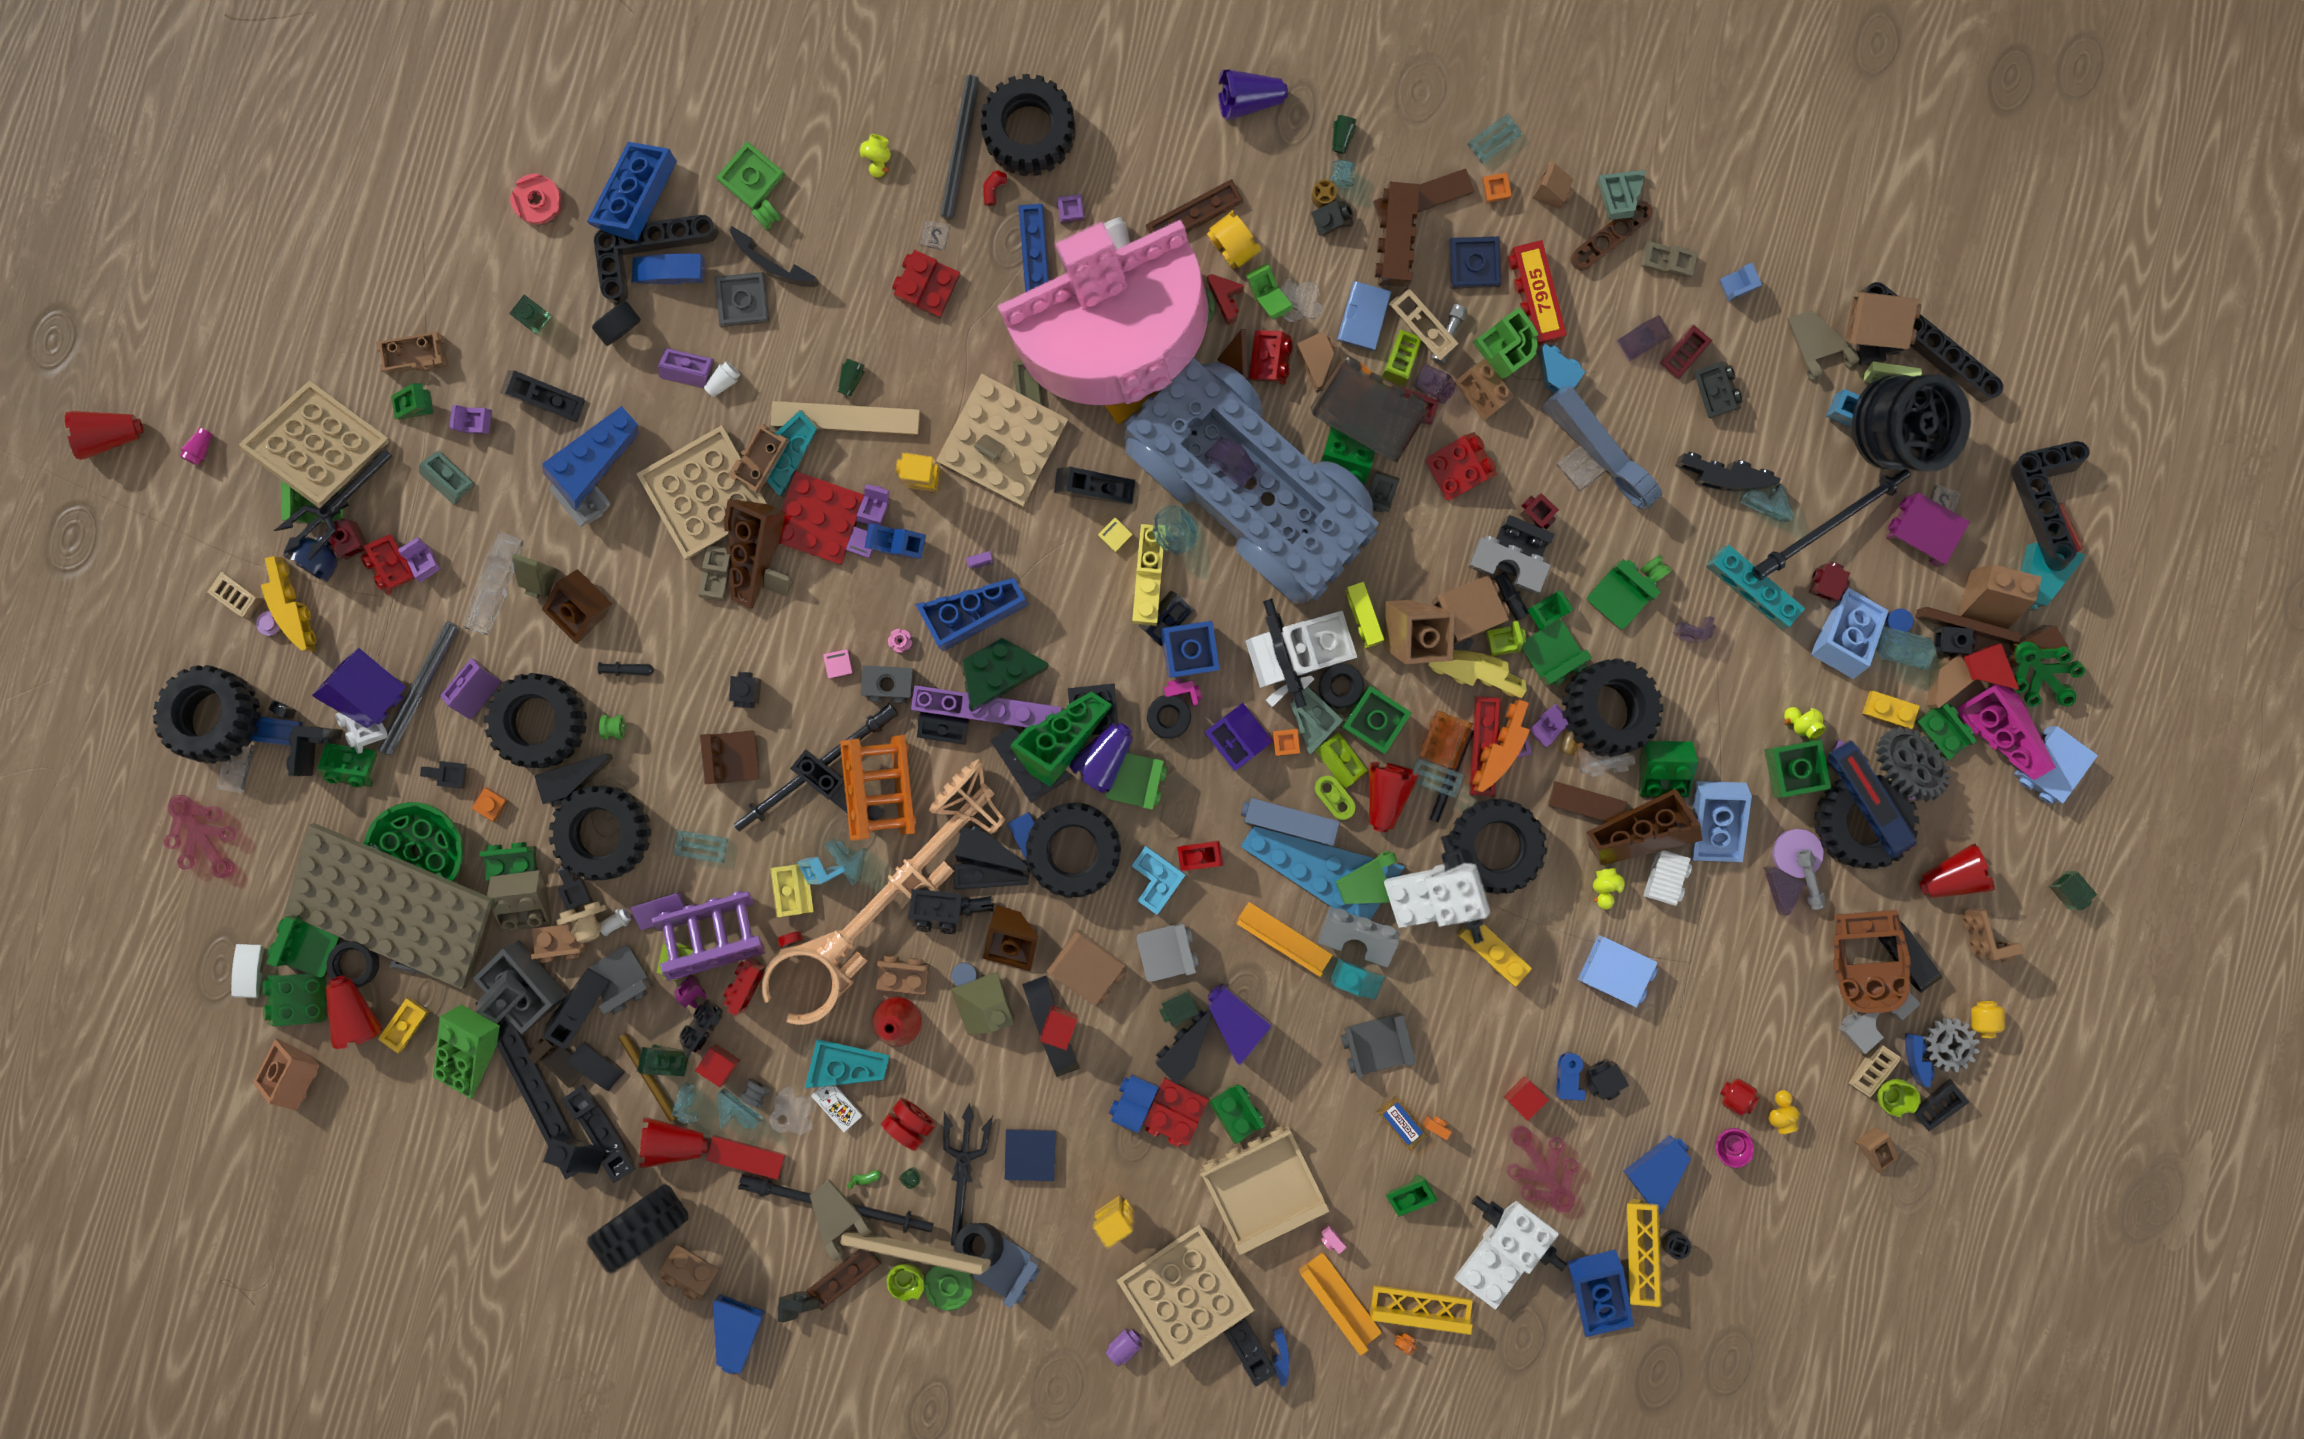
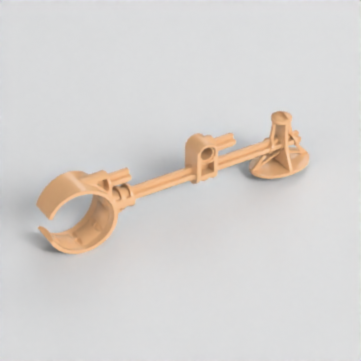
[762,759,1005,1025]

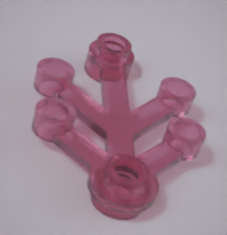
[163,795,237,878]
[1507,1125,1579,1213]

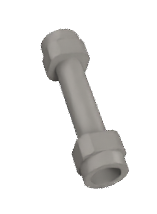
[1431,304,1468,364]
[1796,849,1826,910]

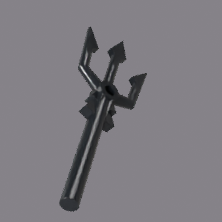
[274,450,392,560]
[943,1103,993,1246]

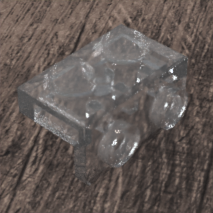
[1576,748,1636,777]

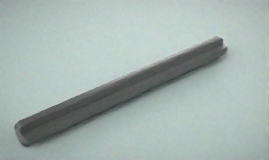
[940,75,979,219]
[378,621,459,755]

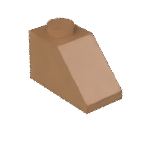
[1533,162,1574,209]
[1296,331,1336,392]
[1927,654,1975,709]

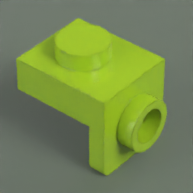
[1486,621,1526,656]

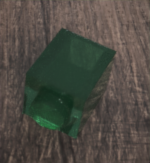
[509,295,552,334]
[2049,871,2097,911]
[1159,989,1199,1027]

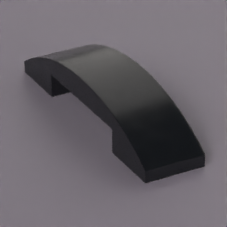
[729,226,819,287]
[1022,975,1080,1077]
[562,1085,636,1183]
[1224,1318,1277,1387]

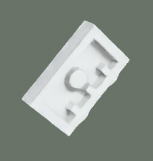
[335,712,387,754]

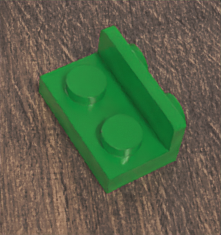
[1915,703,1977,761]
[317,743,377,788]
[479,842,537,881]
[1208,1084,1265,1144]

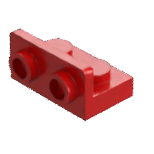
[1249,330,1293,385]
[360,534,415,595]

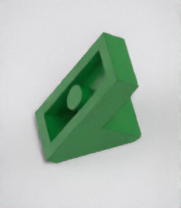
[391,383,433,420]
[1386,1175,1438,1217]

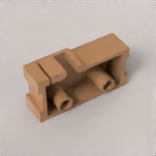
[376,332,447,374]
[728,424,790,493]

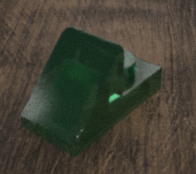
[637,1044,688,1076]

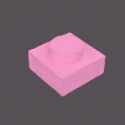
[1321,1224,1346,1254]

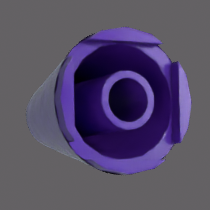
[1218,69,1288,120]
[1069,722,1133,793]

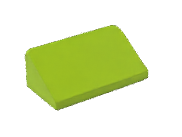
[1315,732,1368,789]

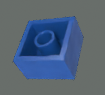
[1160,621,1220,678]

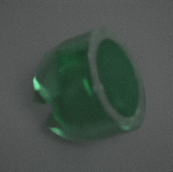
[899,1167,921,1189]

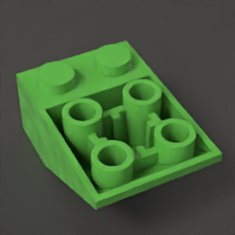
[433,1004,500,1099]

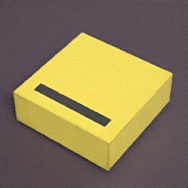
[1098,518,1133,553]

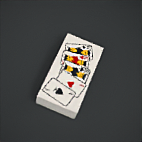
[811,1085,863,1132]

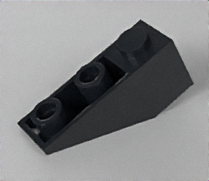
[543,968,609,1049]
[1156,1009,1212,1085]

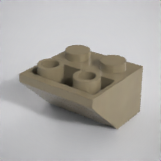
[487,870,551,931]

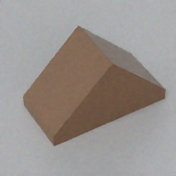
[1855,1127,1898,1173]

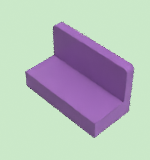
[440,658,501,719]

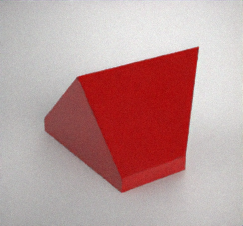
[1963,643,2019,690]

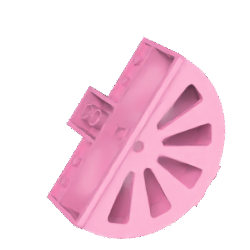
[998,220,1208,405]

